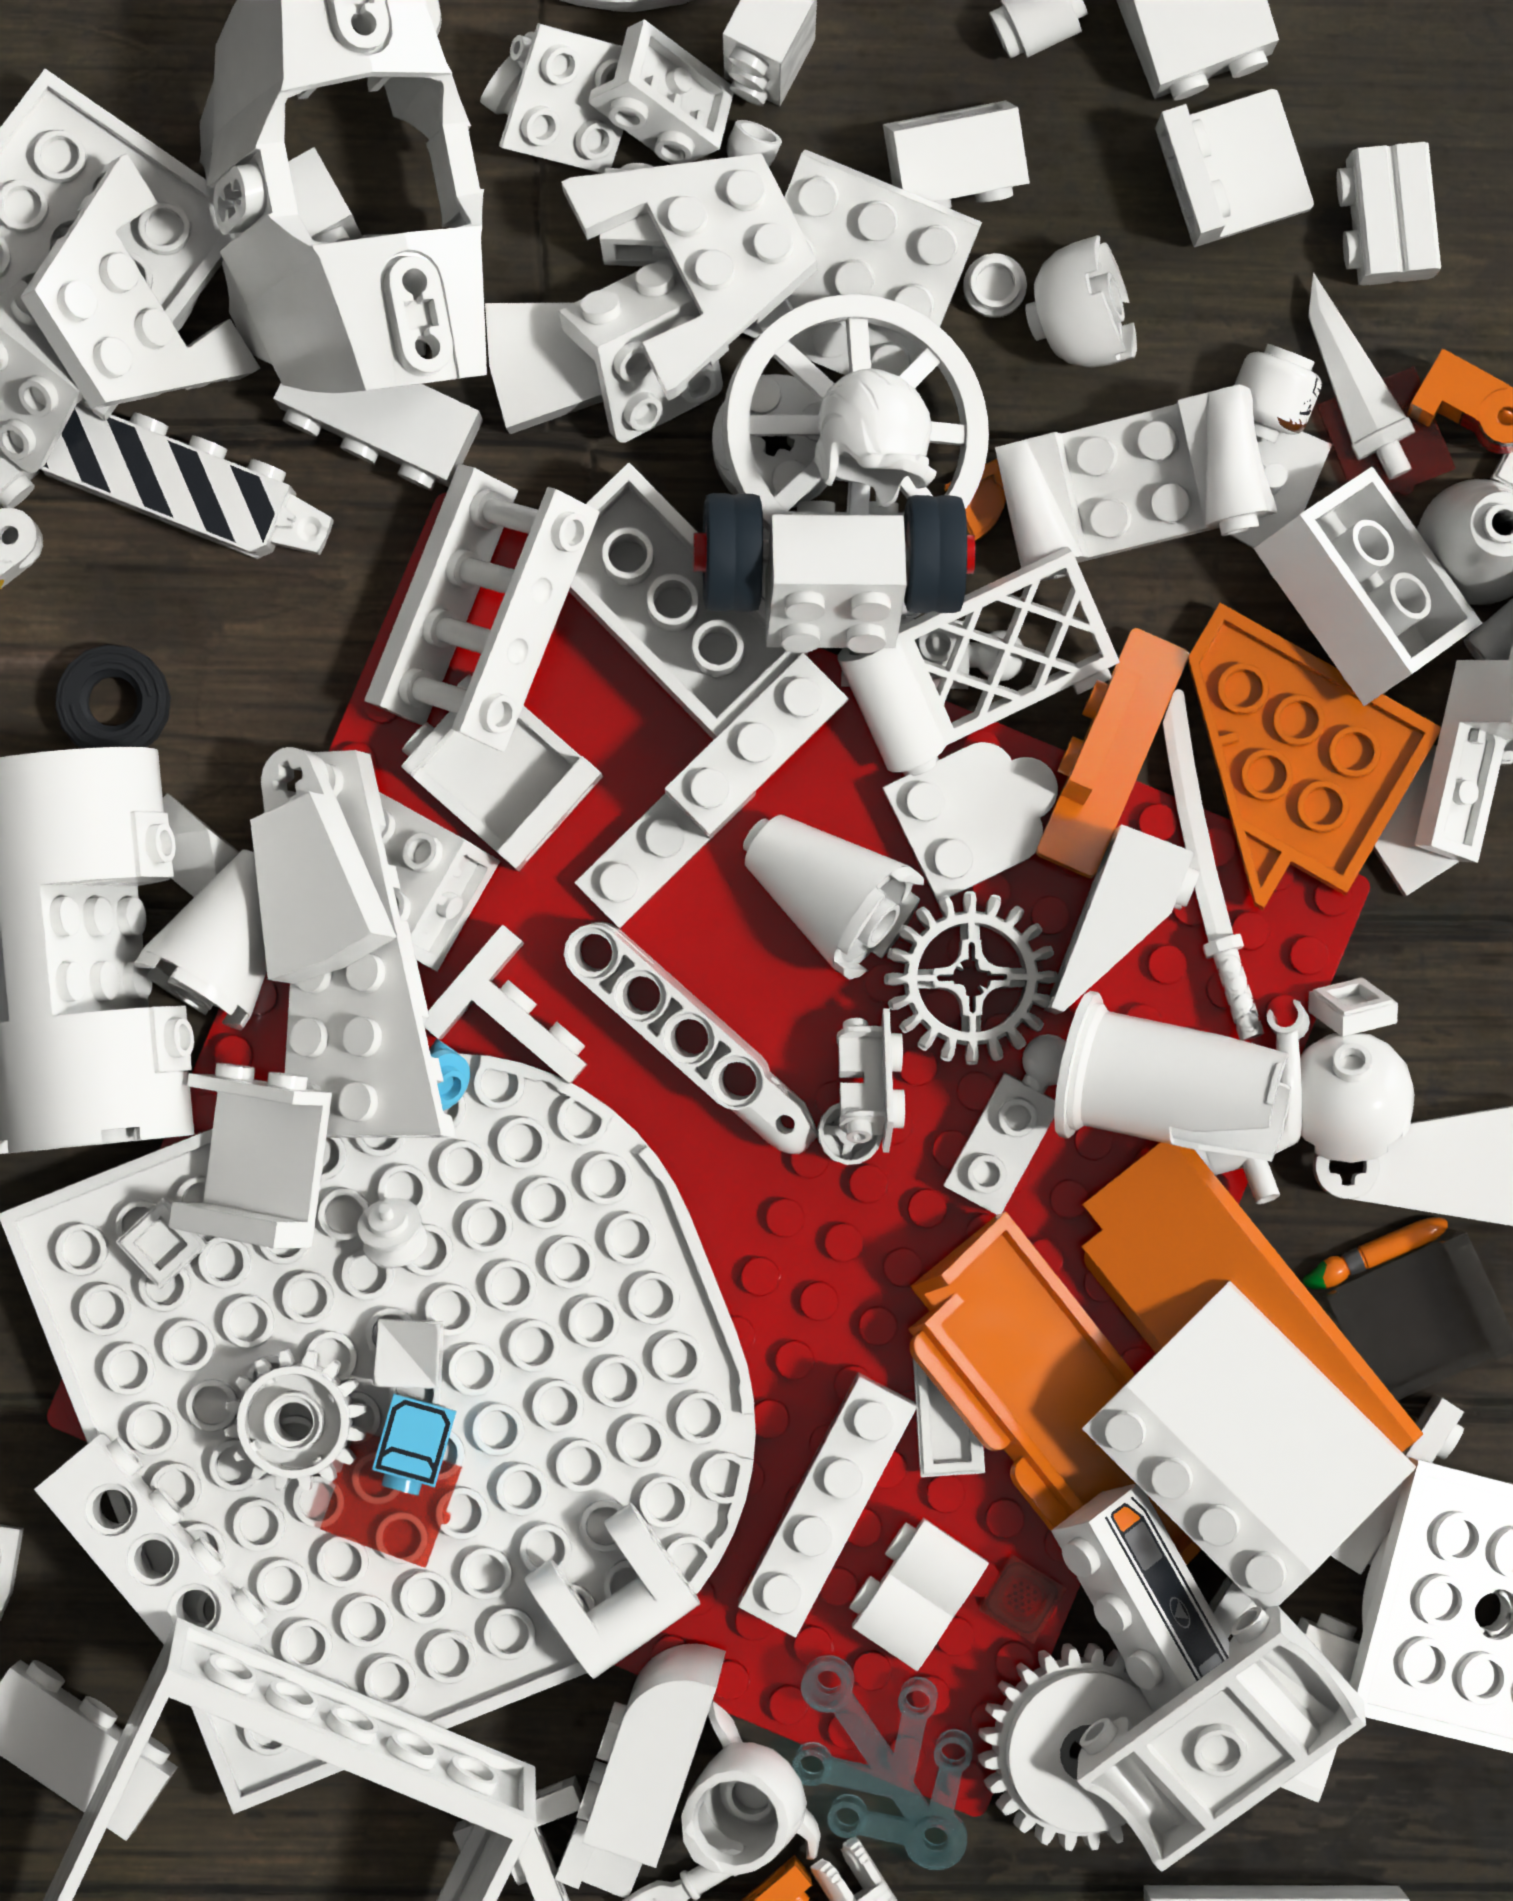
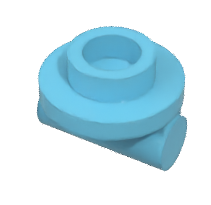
[429,1039,470,1111]

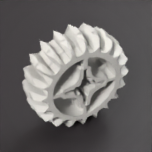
[884,891,1058,1065]

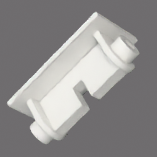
[837,1008,905,1153]

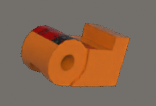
[1407,348,1513,454]

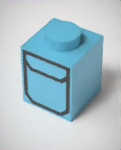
[372,1393,457,1496]

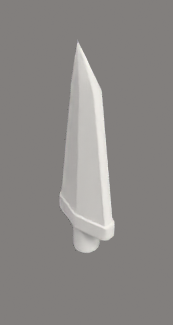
[1308,272,1416,480]

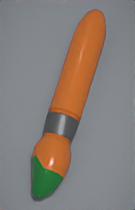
[1302,1217,1448,1289]

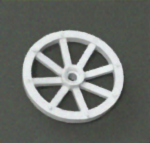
[722,294,989,532]

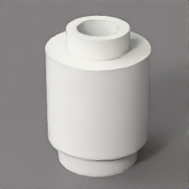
[989,0,1088,59]

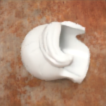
[814,368,936,507]

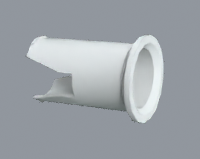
[1054,991,1292,1162]

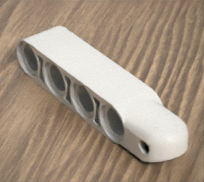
[564,922,818,1154]

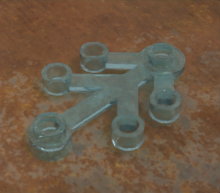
[792,1655,974,1870]

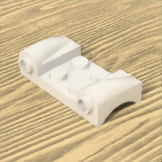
[995,384,1277,581]
[1077,1606,1366,1872]

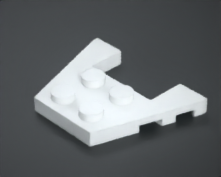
[20,153,260,410]
[561,153,817,401]

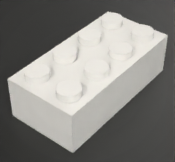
[569,463,808,740]

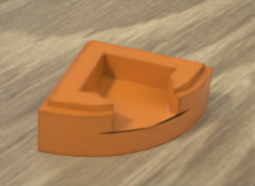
[944,459,1006,542]

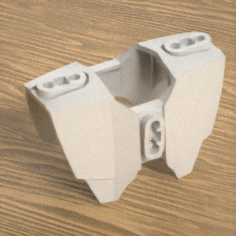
[200,0,487,393]

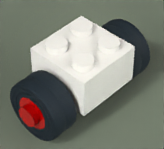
[693,493,975,653]

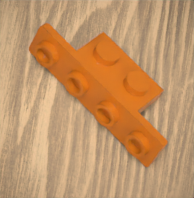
[1036,628,1189,878]

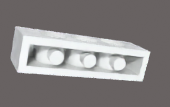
[34,1433,269,1648]

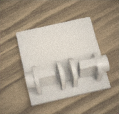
[499,23,624,173]

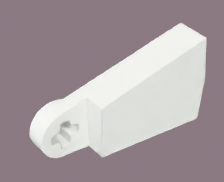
[485,303,603,434]
[250,747,397,984]
[1313,1105,1513,1226]

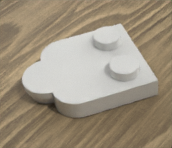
[882,742,1058,903]

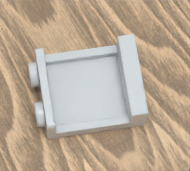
[401,674,603,871]

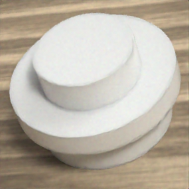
[963,253,1027,318]

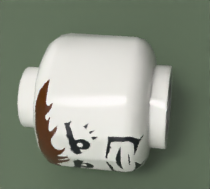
[1234,344,1322,443]

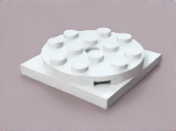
[0,69,235,421]
[1349,1457,1513,1753]

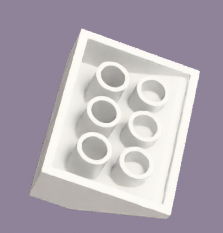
[1082,1281,1416,1610]

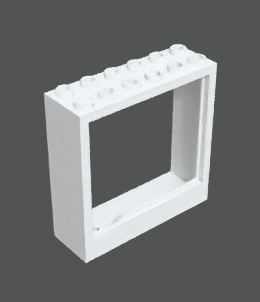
[43,1617,536,1901]

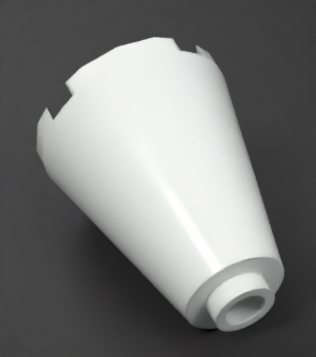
[1417,479,1513,605]
[743,815,924,980]
[134,849,267,1030]

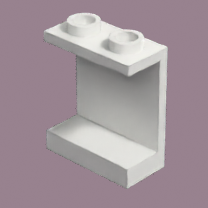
[169,1063,332,1248]

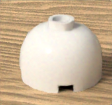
[1026,235,1137,368]
[1300,1033,1415,1163]

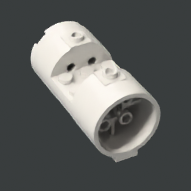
[0,747,194,1154]

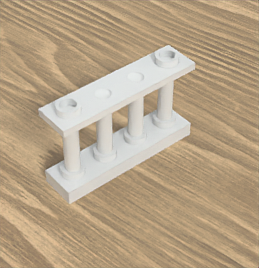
[364,464,600,752]

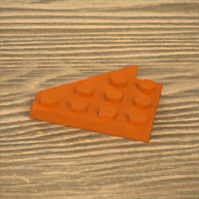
[1187,603,1441,911]

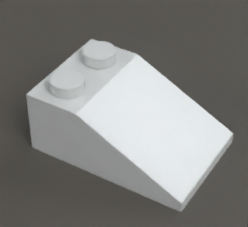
[1044,824,1200,1015]

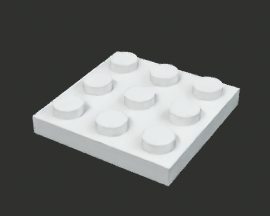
[742,149,982,389]

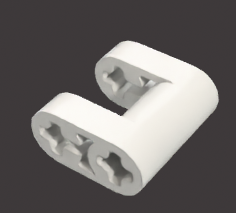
[524,1503,701,1679]

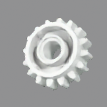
[224,1349,368,1492]

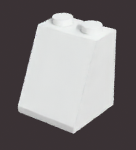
[1116,0,1279,100]

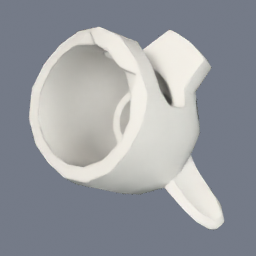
[681,1700,821,1875]

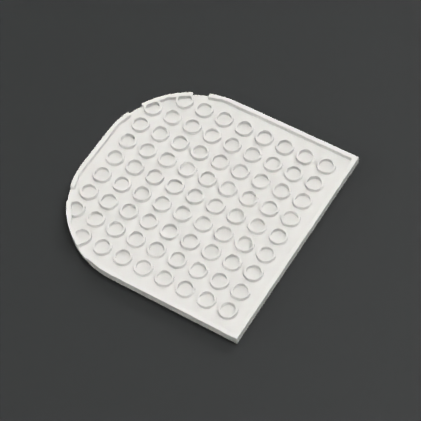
[0,1053,756,1814]

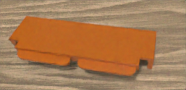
[1081,1142,1423,1452]
[908,1212,1202,1566]

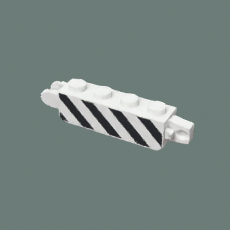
[40,403,334,559]

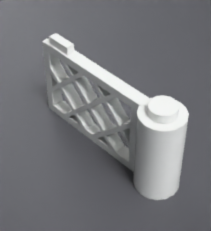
[838,546,1120,776]

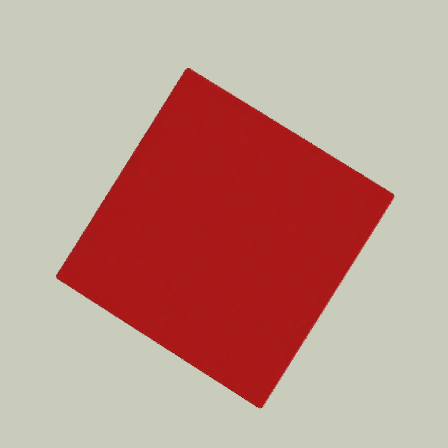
[47,493,1370,1817]

